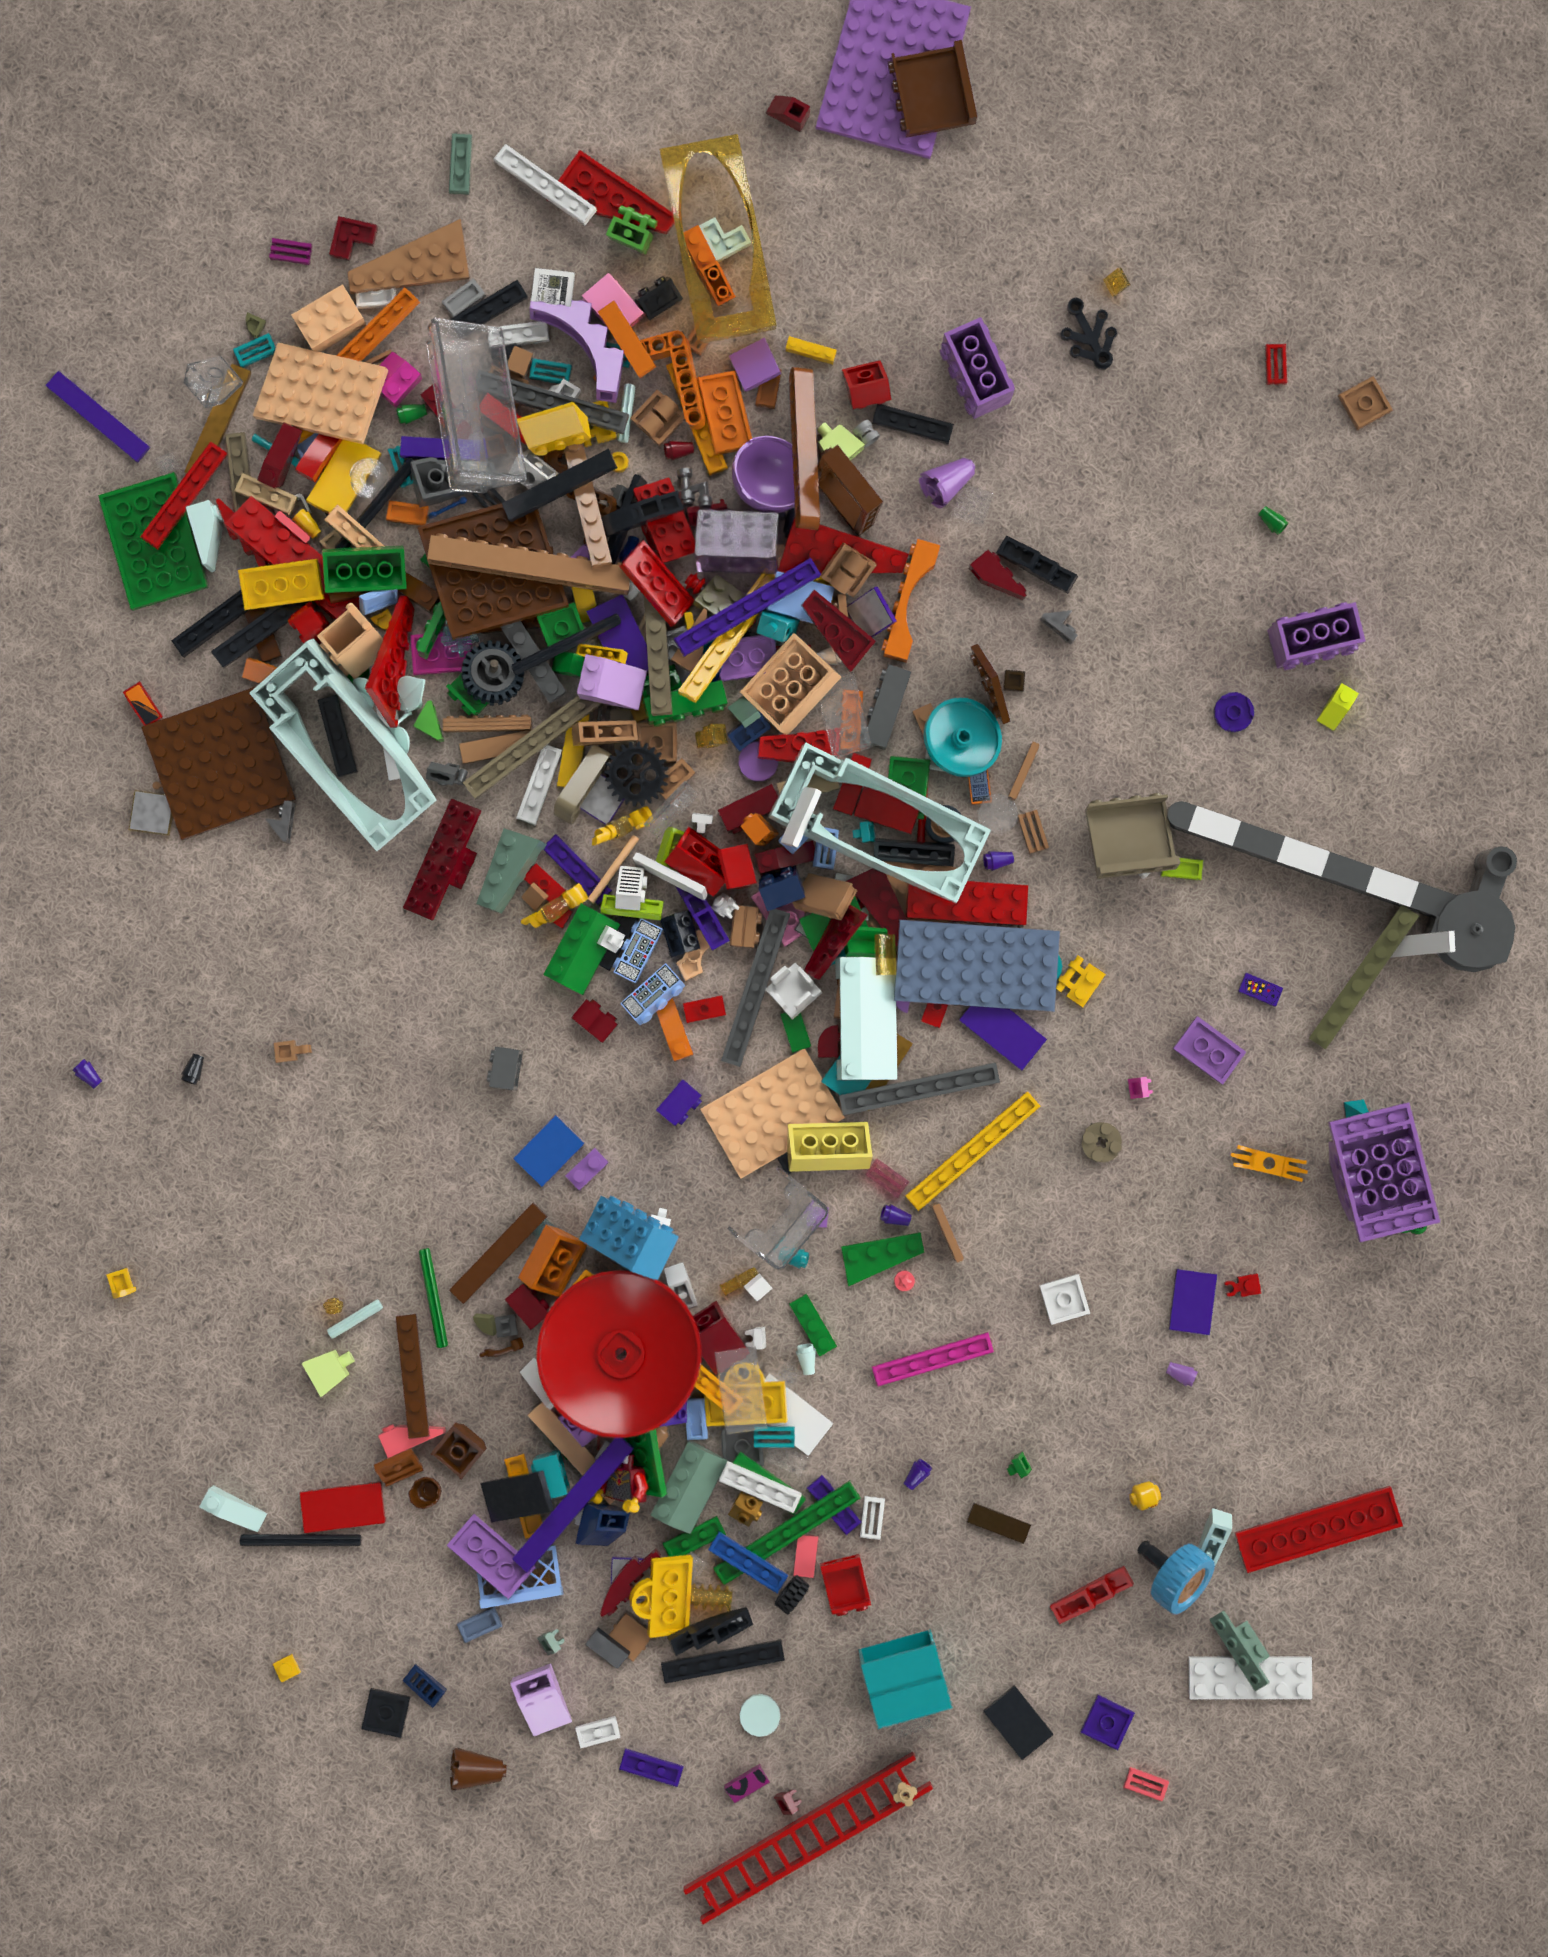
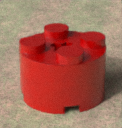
[287,601,330,645]

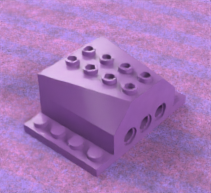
[1328,1102,1440,1242]

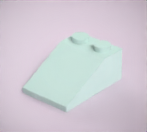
[186,500,223,572]

